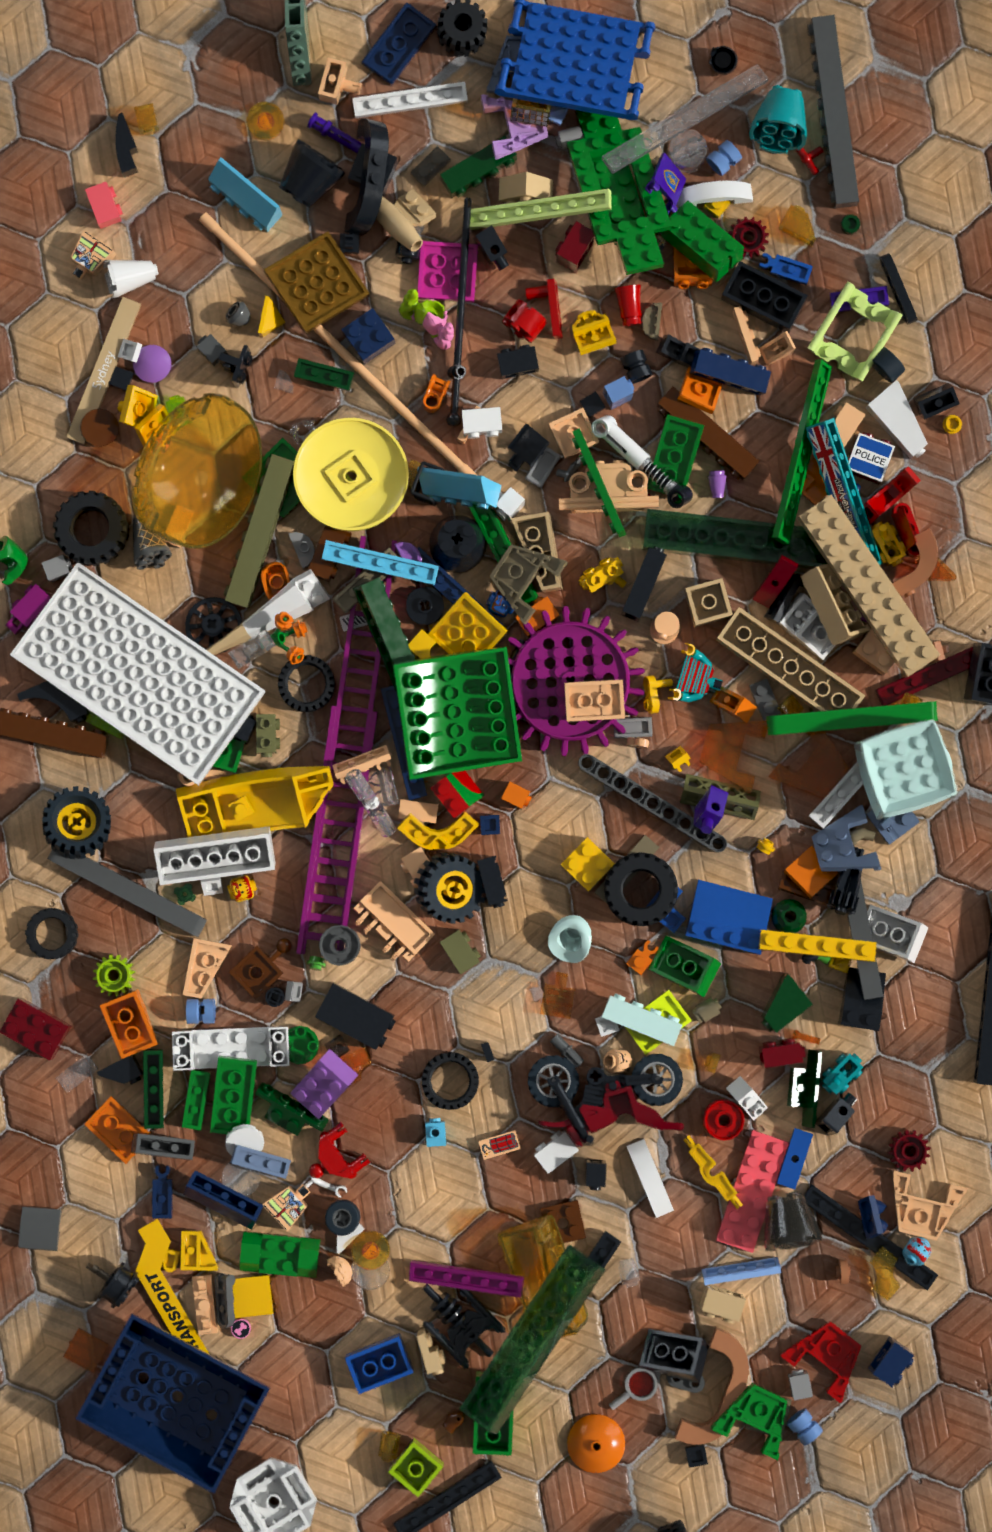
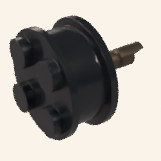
[86,1262,140,1308]

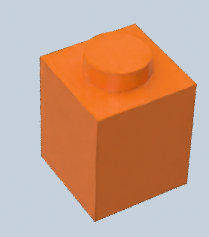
[501,782,532,809]

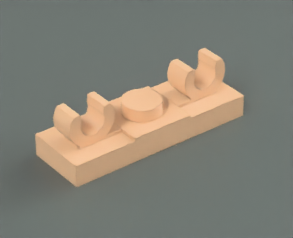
[332,745,391,784]
[192,1274,218,1335]

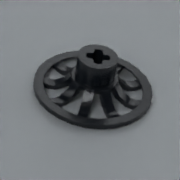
[185,597,242,654]

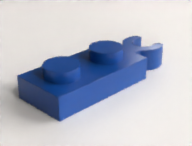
[759,253,813,285]

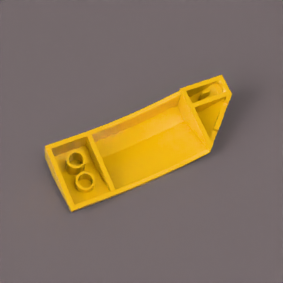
[176,766,334,837]

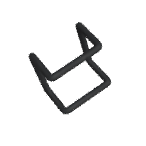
[410,462,445,506]

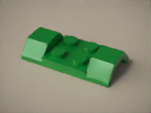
[240,1231,321,1278]

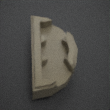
[641,302,662,341]

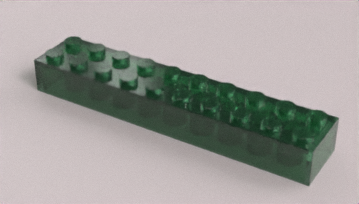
[642,509,828,569]
[460,1245,606,1434]

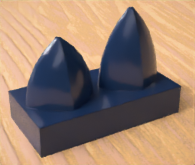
[858,1195,888,1239]

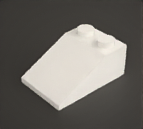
[867,904,928,963]

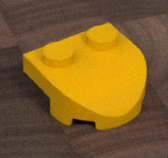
[572,310,617,355]

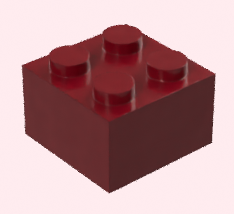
[555,221,595,274]

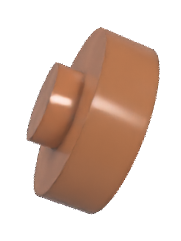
[835,1259,850,1284]

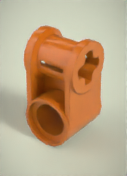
[423,374,451,413]

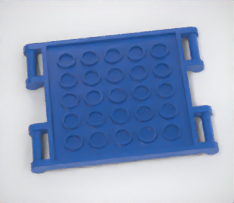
[495,0,655,120]

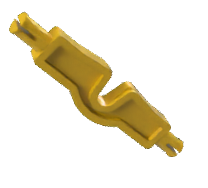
[683,1135,743,1209]

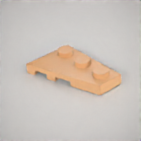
[183,938,232,999]

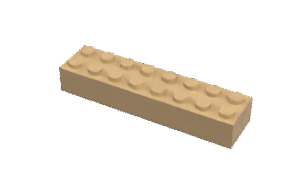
[716,607,865,712]

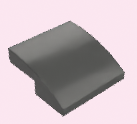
[18,1207,62,1251]

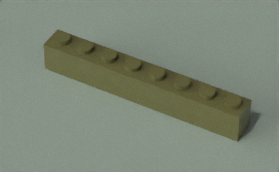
[224,454,295,608]

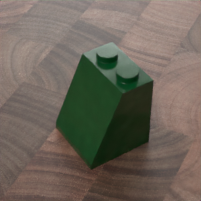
[761,973,813,1033]

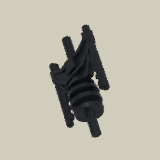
[422,1284,506,1369]

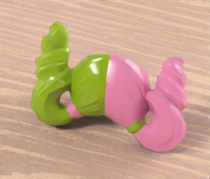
[399,289,454,350]

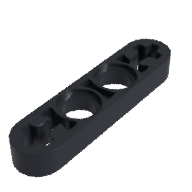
[879,253,917,325]

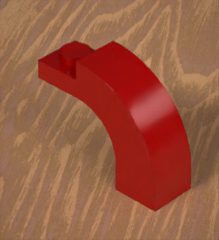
[863,466,921,524]

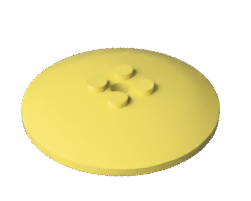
[293,418,409,531]

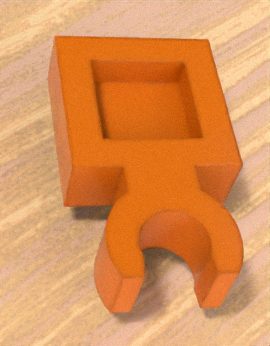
[626,940,658,975]

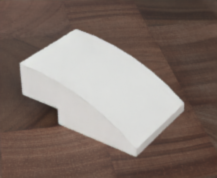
[776,593,836,660]

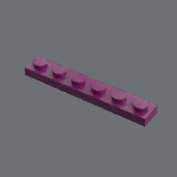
[409,1260,524,1298]

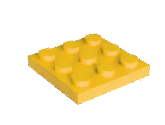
[428,592,508,654]

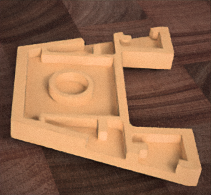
[892,1170,968,1241]

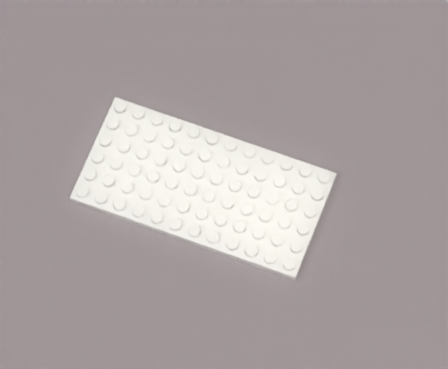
[10,562,266,786]

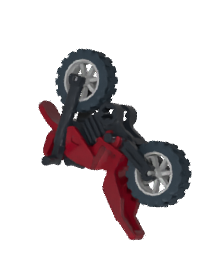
[528,1054,684,1148]

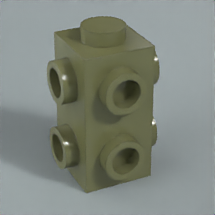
[256,714,280,757]

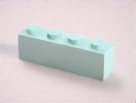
[601,993,682,1046]

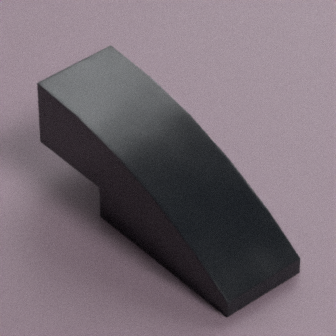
[115,113,138,178]
[656,334,700,368]

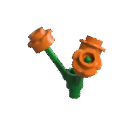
[265,612,308,665]

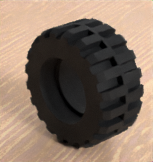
[53,490,129,566]
[604,852,678,926]

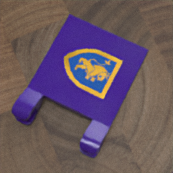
[645,152,686,215]

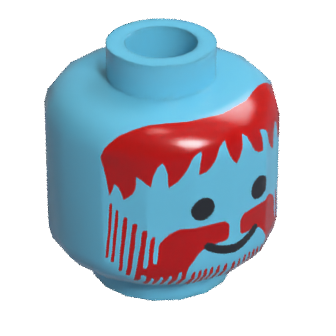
[902,1237,931,1266]

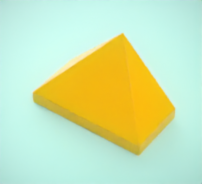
[258,296,286,337]

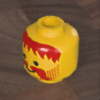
[227,875,257,903]

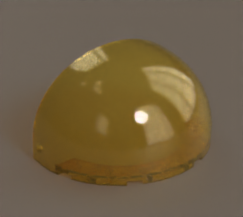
[132,393,262,549]

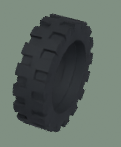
[25,908,79,959]

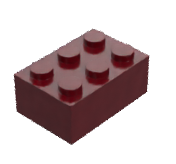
[0,998,72,1061]

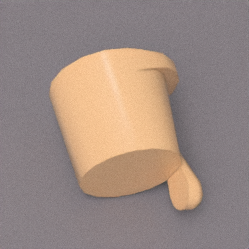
[650,611,680,645]

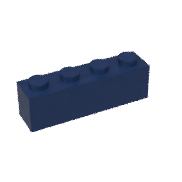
[689,348,771,396]
[183,1170,264,1230]

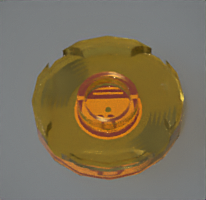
[246,102,285,141]
[351,1231,390,1270]

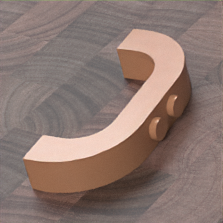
[840,528,938,610]
[674,1326,749,1445]

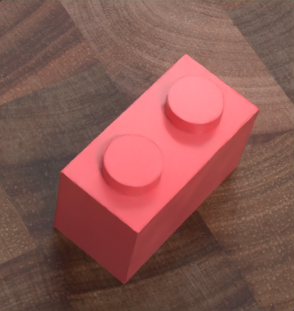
[85,182,123,229]

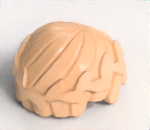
[327,1256,352,1287]

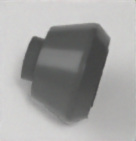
[226,302,251,327]

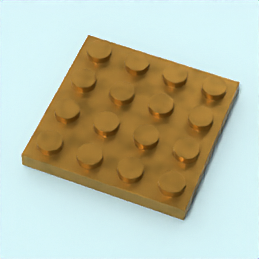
[264,231,370,334]

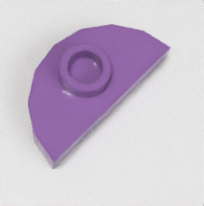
[394,542,422,562]

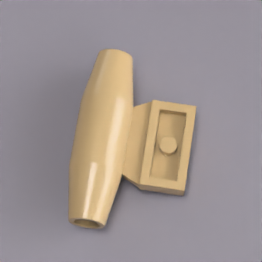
[376,189,436,252]

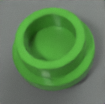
[307,956,326,971]

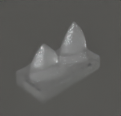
[368,767,400,806]

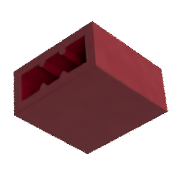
[758,1038,806,1068]

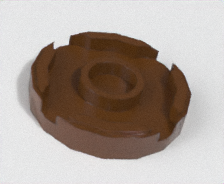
[80,408,119,447]

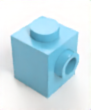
[425,1118,447,1147]

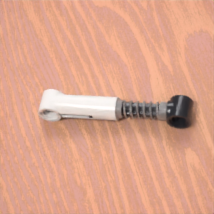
[591,415,693,508]

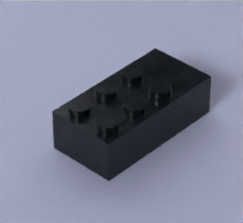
[721,261,808,333]

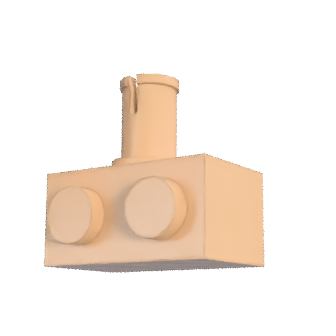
[318,57,362,105]

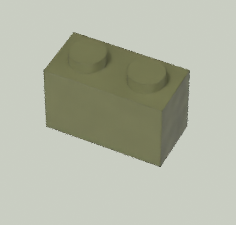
[440,929,481,975]

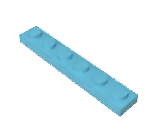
[322,540,439,585]

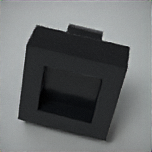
[340,233,360,254]

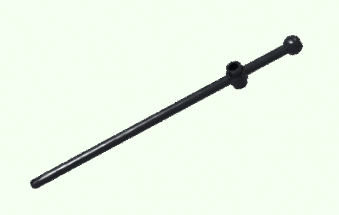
[446,197,472,426]

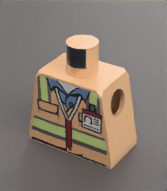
[71,231,116,280]
[262,1184,311,1232]

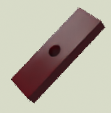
[752,555,798,608]

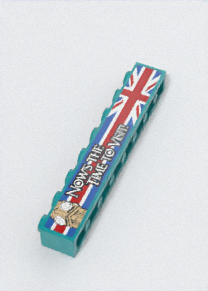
[806,418,883,565]

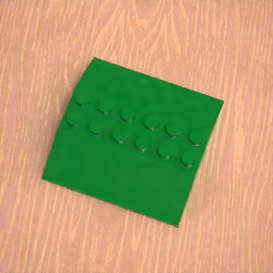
[393,647,522,780]

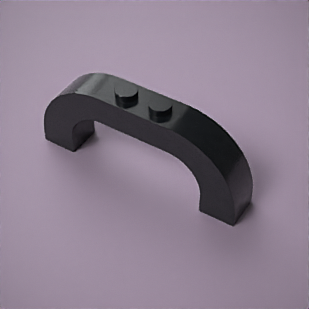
[344,118,389,236]

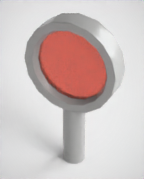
[609,1367,658,1410]

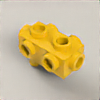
[871,522,907,567]
[578,557,627,593]

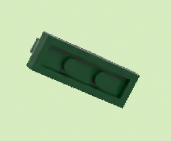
[294,358,354,392]

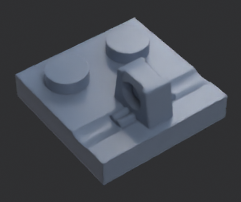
[866,809,920,845]

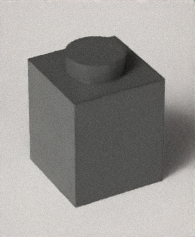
[196,334,228,366]

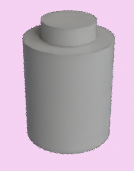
[555,125,584,150]

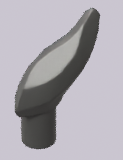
[556,453,582,482]

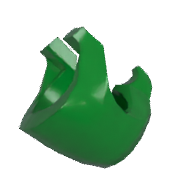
[0,536,28,585]

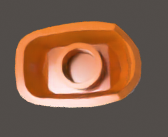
[261,562,290,600]

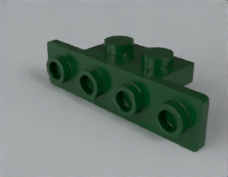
[787,1049,822,1128]
[255,1082,329,1136]

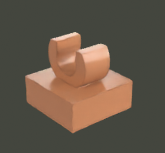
[930,641,950,664]

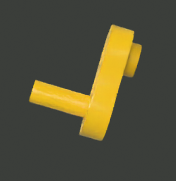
[643,675,673,714]

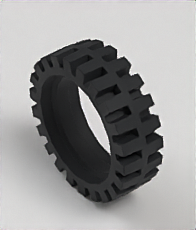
[278,655,335,712]
[422,1052,479,1110]

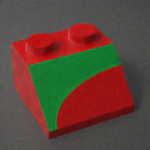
[431,771,485,819]

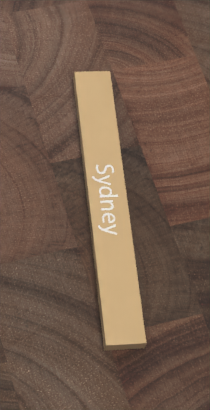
[66,297,141,445]

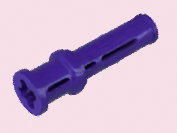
[307,112,362,154]

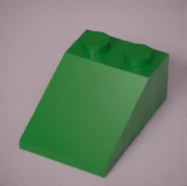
[649,935,721,997]

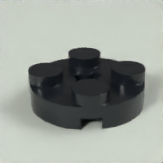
[406,587,444,626]

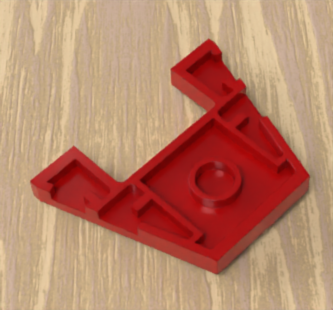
[780,1321,861,1404]

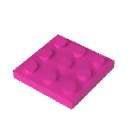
[418,241,478,302]

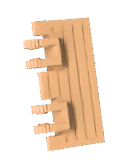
[353,881,435,962]

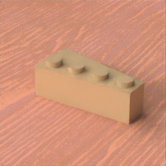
[511,512,563,593]
[800,564,871,645]

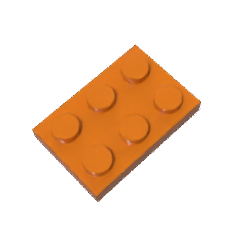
[84,1096,152,1164]

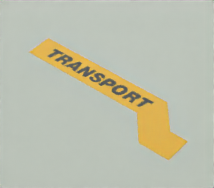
[136,1219,210,1355]

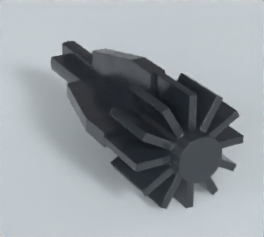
[827,847,864,915]

